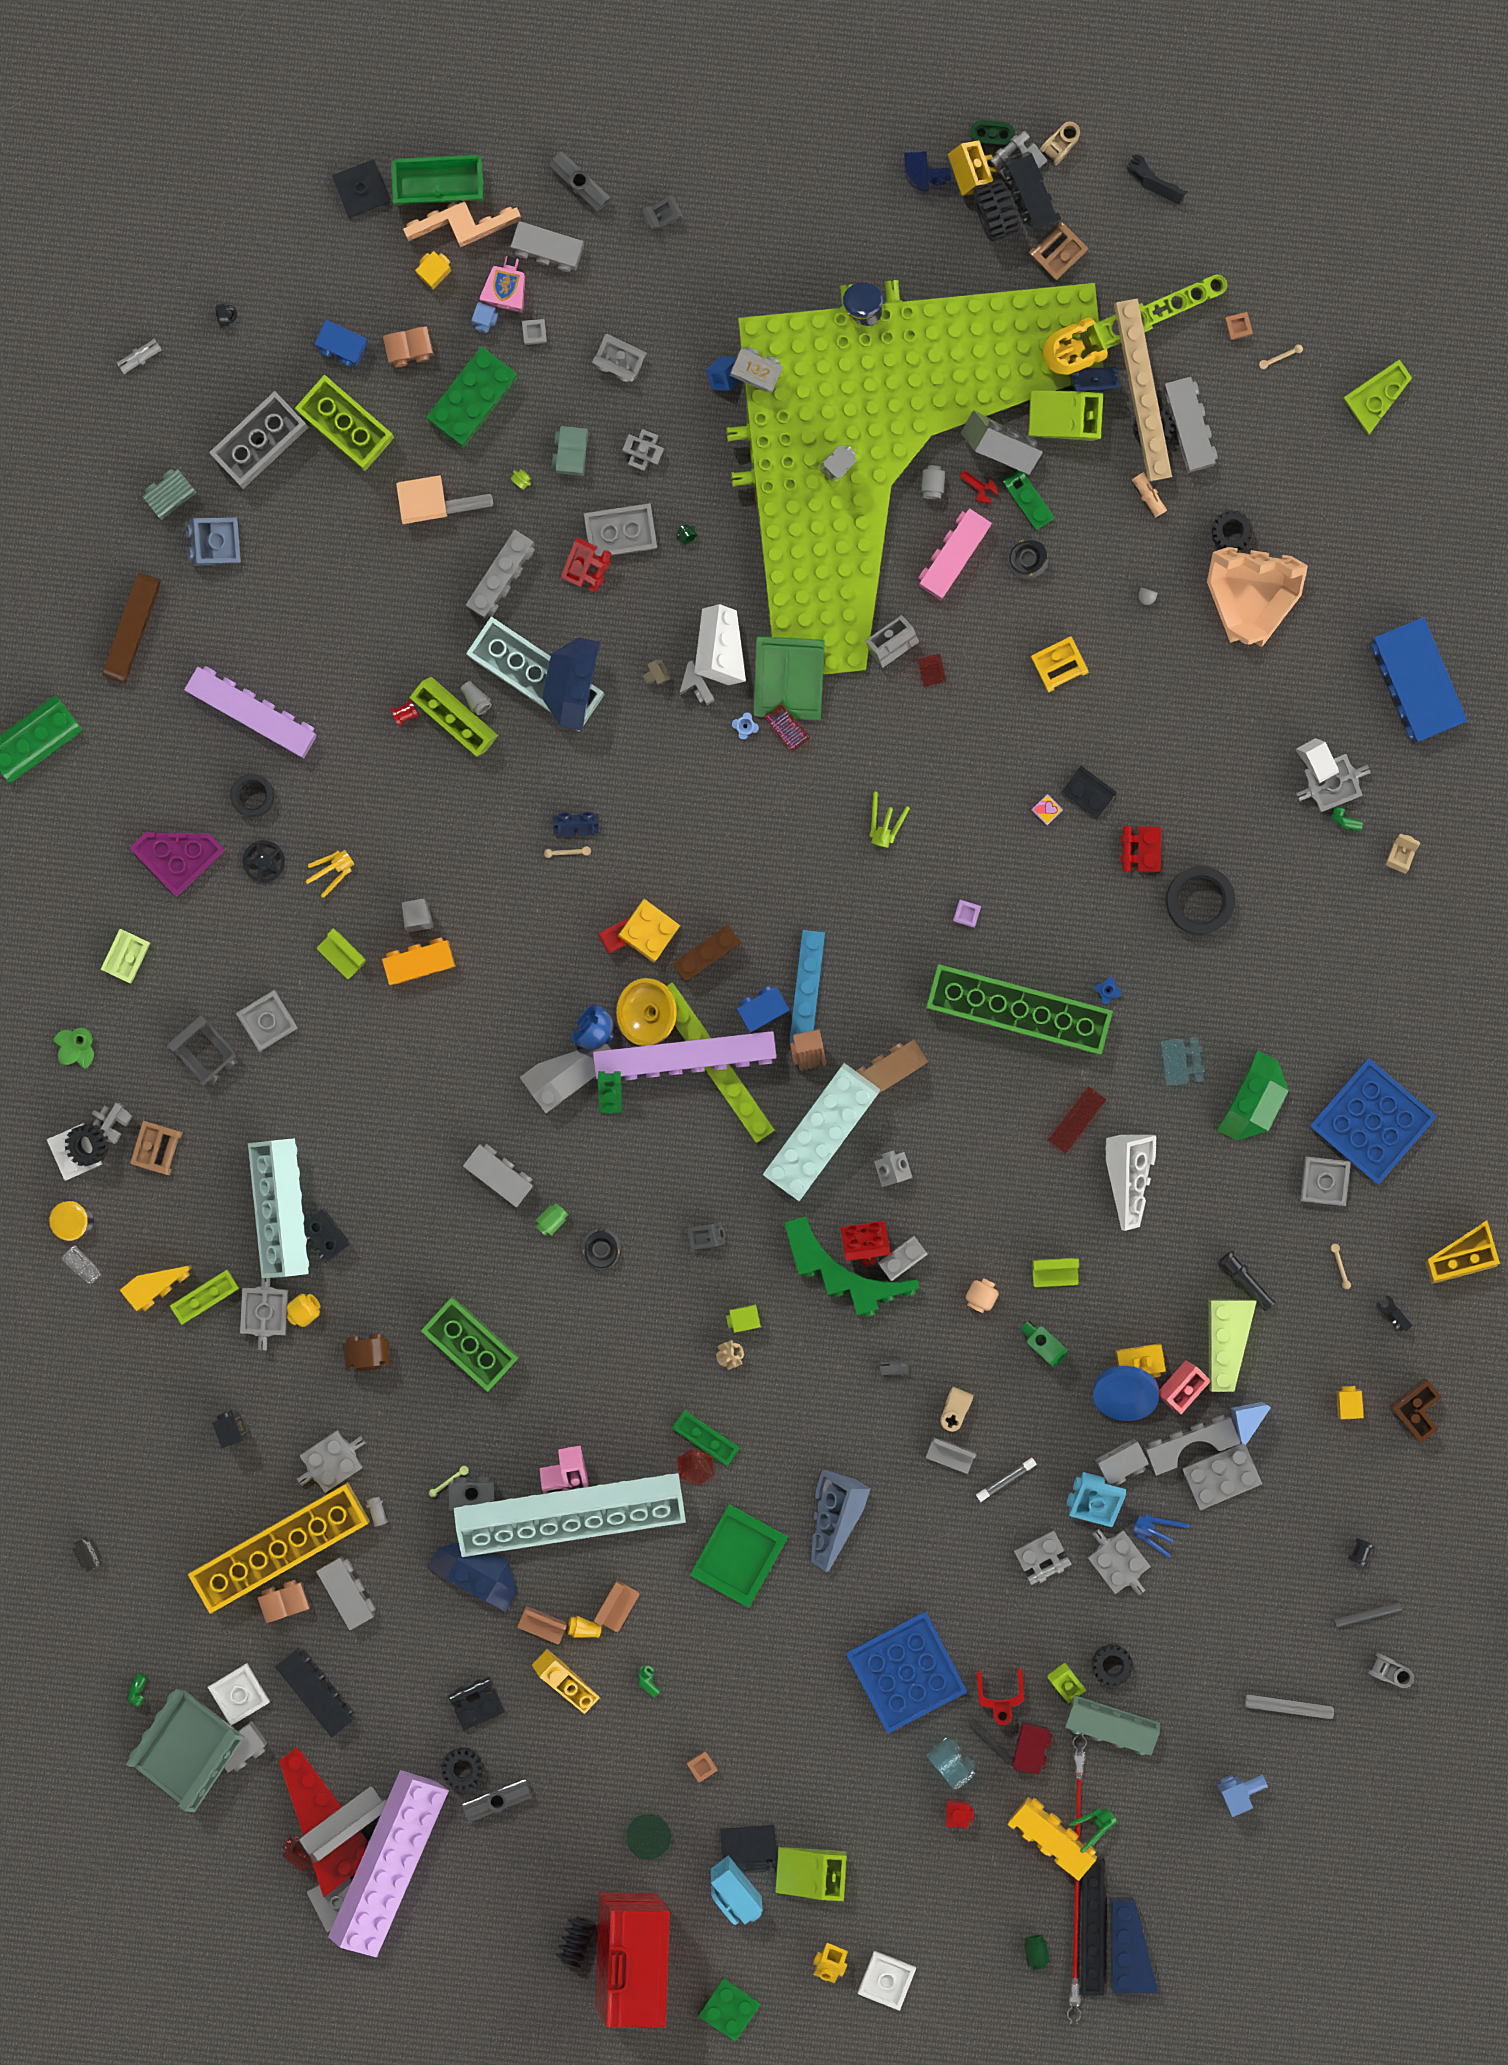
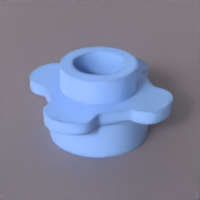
[732,713,759,739]

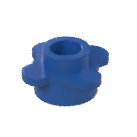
[1095,977,1122,1004]

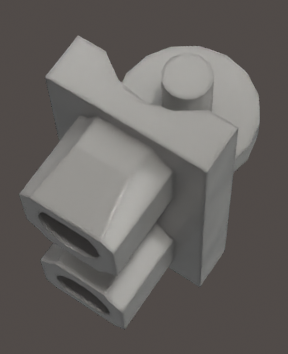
[92,1103,132,1144]

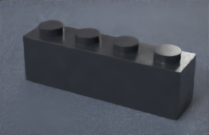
[275,1648,355,1738]

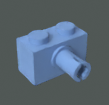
[1217,1774,1268,1817]

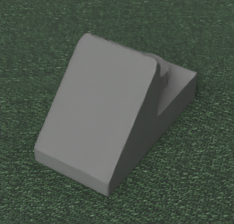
[680,660,714,706]

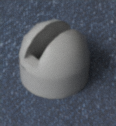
[1138,587,1158,605]

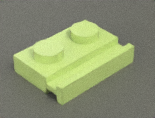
[101,929,150,983]

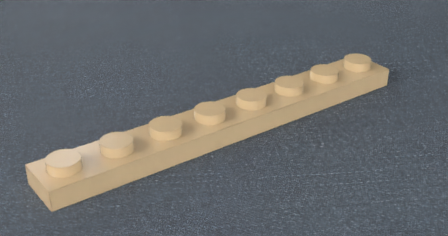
[1114,299,1172,482]

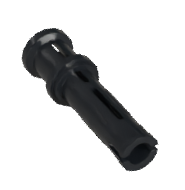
[1217,1250,1275,1311]

